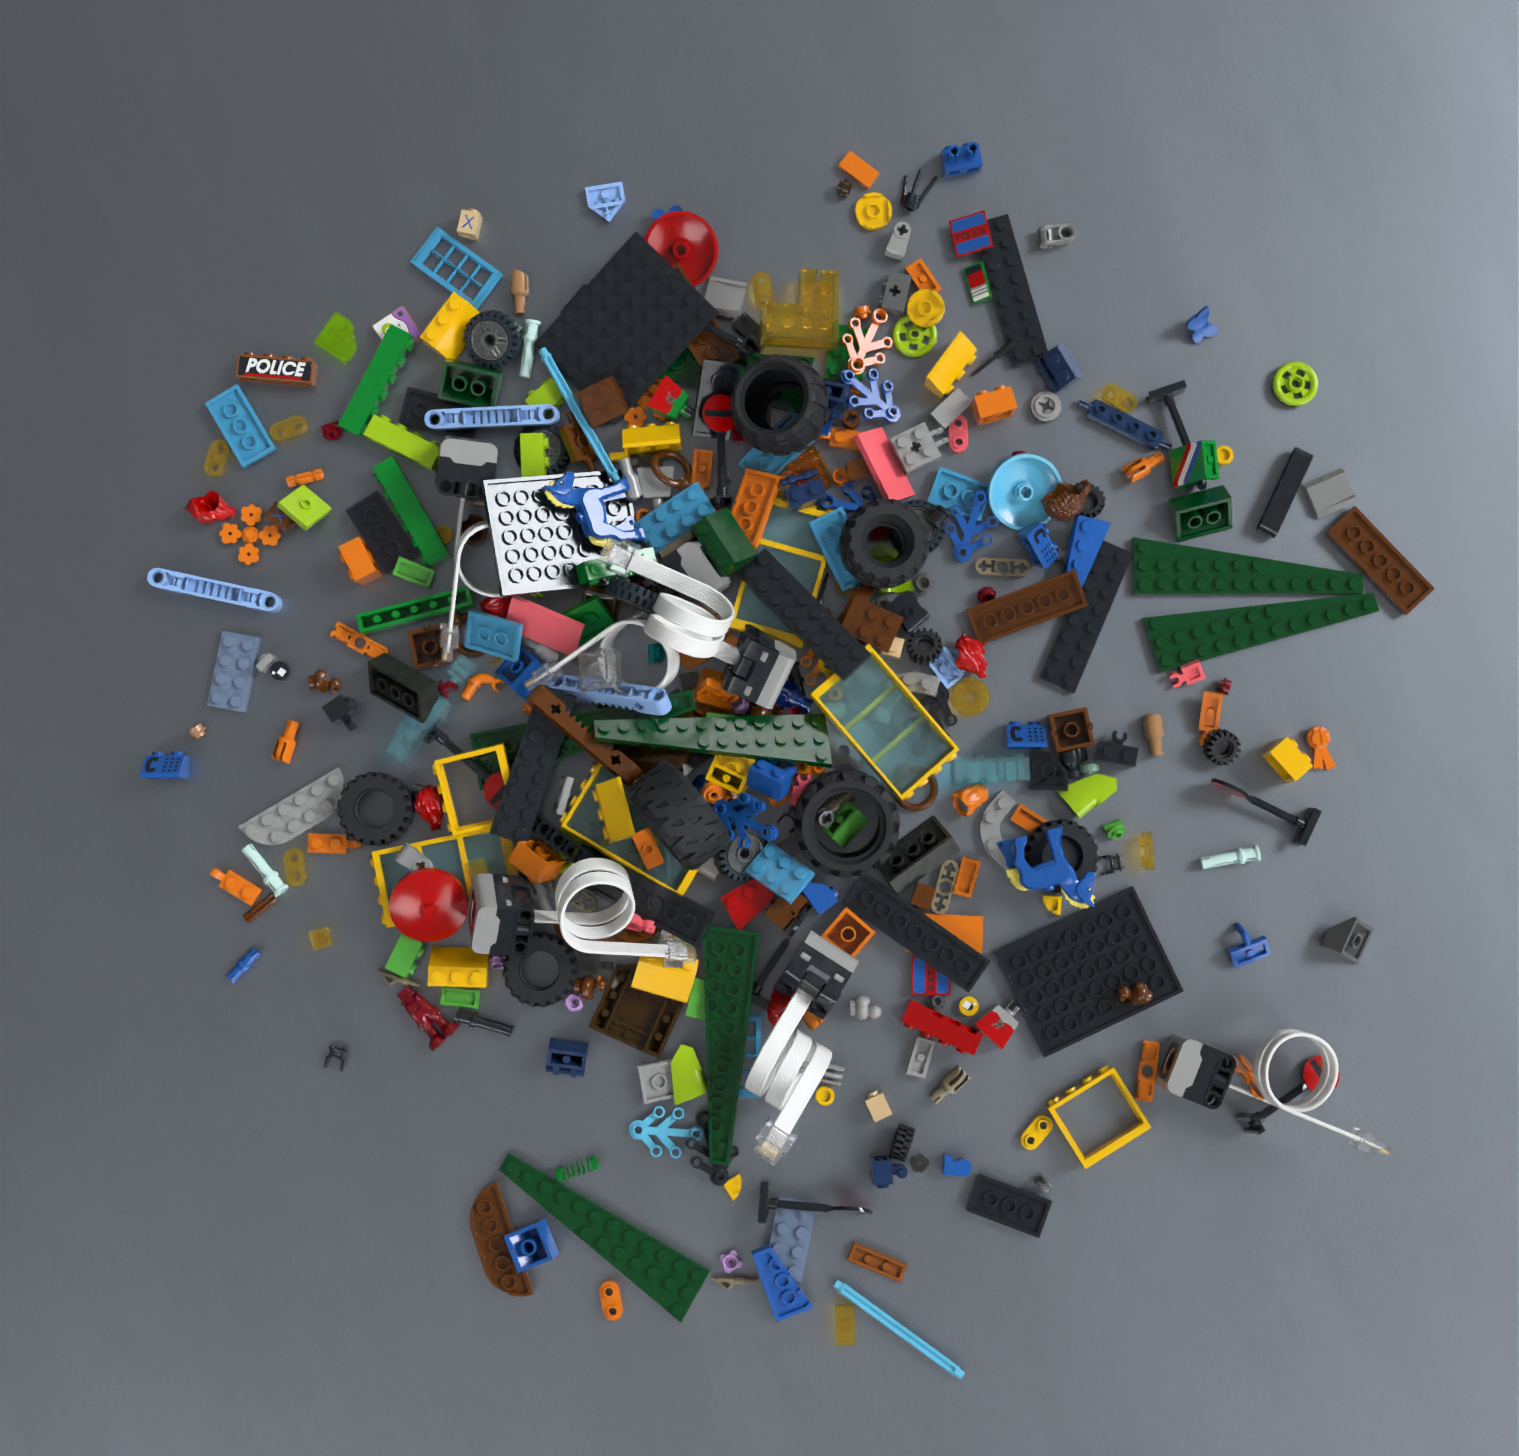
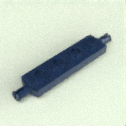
[1077,399,1173,451]

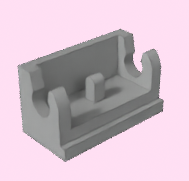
[928,388,972,429]

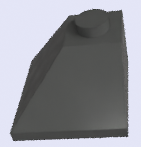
[1321,917,1374,964]

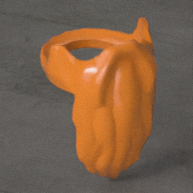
[951,784,989,816]

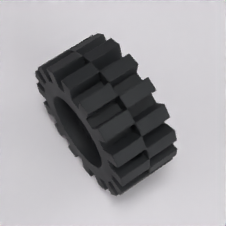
[1076,484,1106,518]
[907,628,942,665]
[1202,729,1241,766]
[889,1123,915,1162]

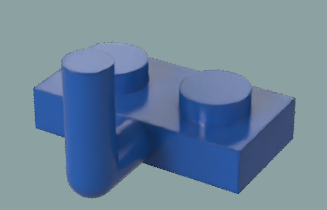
[1228,922,1271,969]

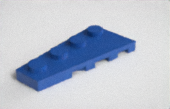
[1063,515,1111,587]
[751,1244,813,1322]

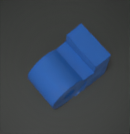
[942,1153,972,1176]

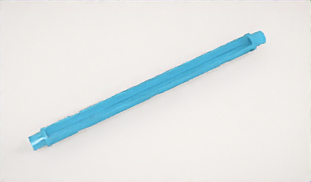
[538,347,620,484]
[832,1279,965,1379]

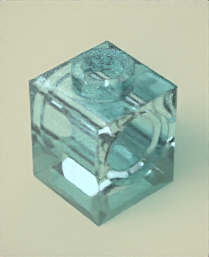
[447,654,478,685]

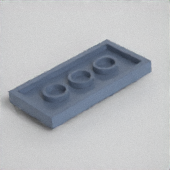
[207,631,262,713]
[769,1196,816,1283]

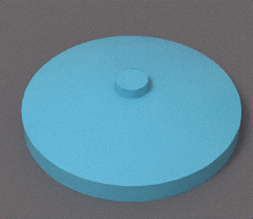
[987,453,1062,530]

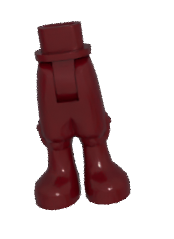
[397,986,460,1051]

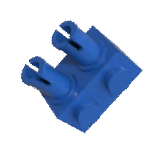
[940,142,983,178]
[746,758,798,802]

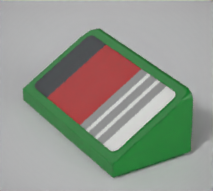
[963,261,992,305]

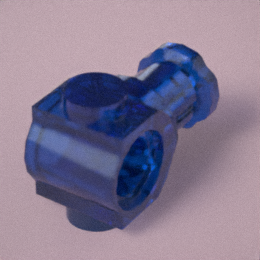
[775,680,814,714]

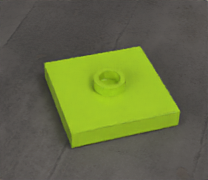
[277,484,332,531]

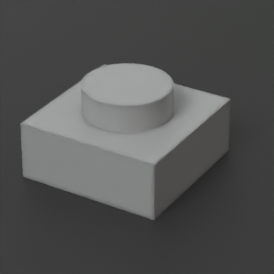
[256,653,278,673]

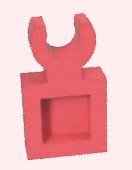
[1168,659,1205,688]
[789,773,811,805]
[625,913,656,934]

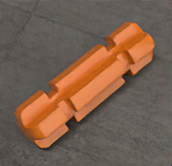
[286,468,324,487]

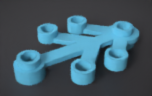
[629,1105,704,1159]

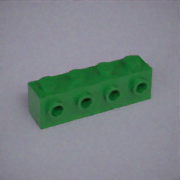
[575,547,657,586]

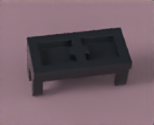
[732,312,774,353]

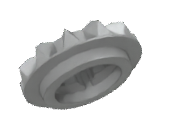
[1031,391,1061,422]

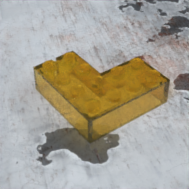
[760,268,839,351]

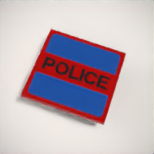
[949,210,993,258]
[911,956,950,995]

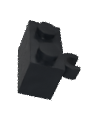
[322,694,359,732]
[1094,731,1139,768]

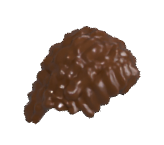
[1041,479,1091,521]

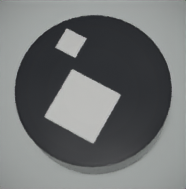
[270,661,291,681]

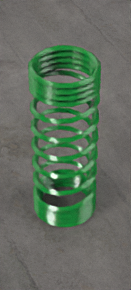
[555,1155,600,1183]

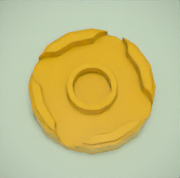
[854,192,892,231]
[907,289,945,328]

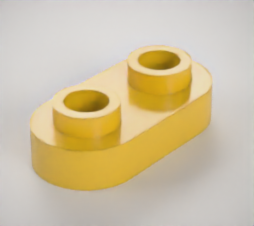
[1020,1115,1053,1150]

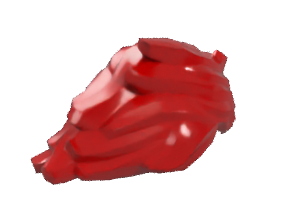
[185,490,236,524]
[479,596,513,619]
[954,634,988,679]
[414,784,444,831]
[767,990,791,1027]

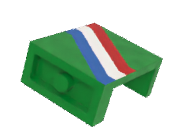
[1169,440,1220,488]

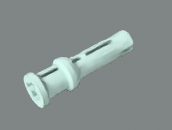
[519,319,541,379]
[242,844,289,897]
[1200,844,1261,870]

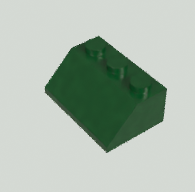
[437,358,504,407]
[1168,485,1233,542]
[690,508,758,577]

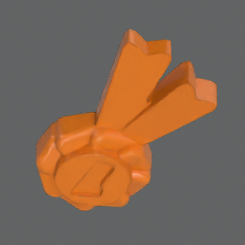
[1306,726,1336,770]

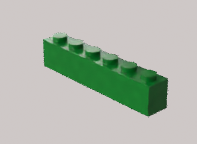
[338,324,415,438]
[372,456,452,568]
[356,586,476,635]

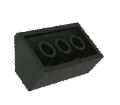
[367,653,438,723]
[877,815,960,895]

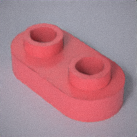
[948,415,968,453]

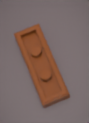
[846,1241,908,1283]

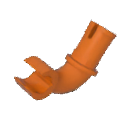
[460,673,506,701]

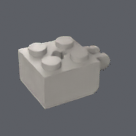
[889,422,949,476]

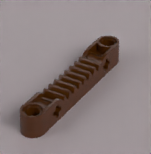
[526,684,642,787]

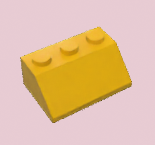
[420,292,480,360]
[924,331,977,399]
[622,422,682,455]
[592,776,635,843]
[428,946,490,988]
[631,956,699,1003]

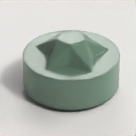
[1079,763,1099,776]

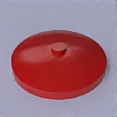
[644,211,719,286]
[389,868,468,942]

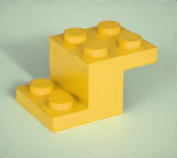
[705,755,757,809]

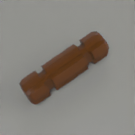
[243,893,278,923]

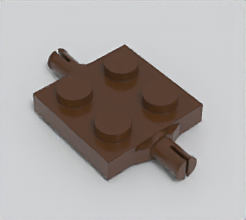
[558,411,599,472]

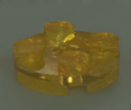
[951,678,990,717]

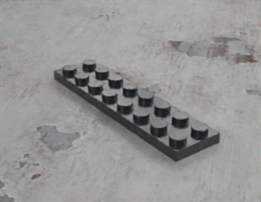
[978,214,1048,369]
[1039,540,1133,693]
[737,548,872,682]
[489,688,577,842]
[572,842,715,948]
[841,874,991,993]

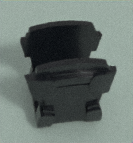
[888,590,930,636]

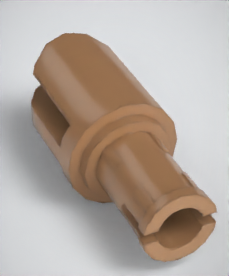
[510,270,529,314]
[1143,713,1164,756]

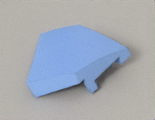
[585,182,625,222]
[924,647,964,689]

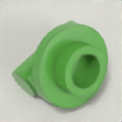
[1102,819,1126,839]

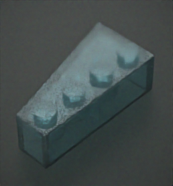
[386,693,454,765]
[950,753,1030,785]

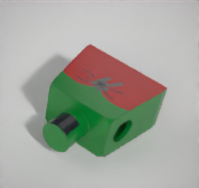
[647,375,695,421]

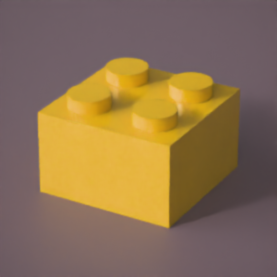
[1261,737,1313,783]

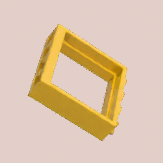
[432,743,511,836]
[1045,1065,1152,1169]

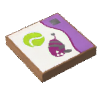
[372,305,422,344]

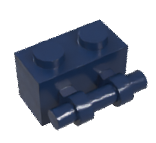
[1035,344,1084,394]
[823,380,853,420]
[780,468,827,513]
[545,1038,589,1078]
[870,1155,908,1188]

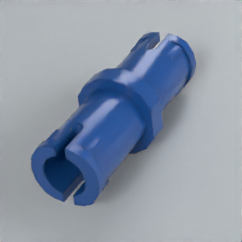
[225,947,261,984]

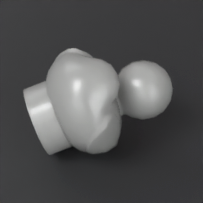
[850,995,881,1020]

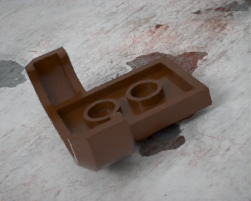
[839,583,904,654]

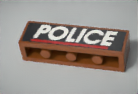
[236,352,318,388]

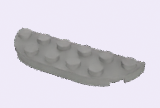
[238,767,345,845]

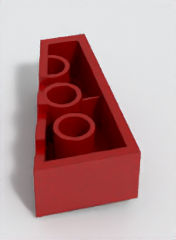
[720,879,777,930]
[900,999,984,1055]

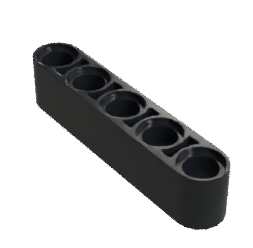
[1256,447,1313,538]
[532,813,599,873]

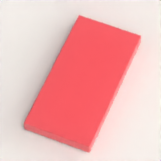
[853,427,915,501]
[506,595,585,655]

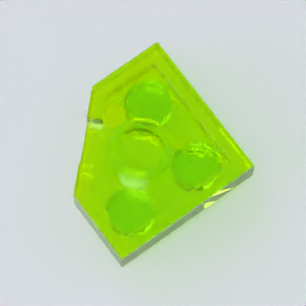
[314,312,357,365]

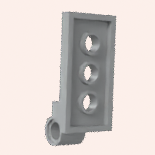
[824,703,863,774]

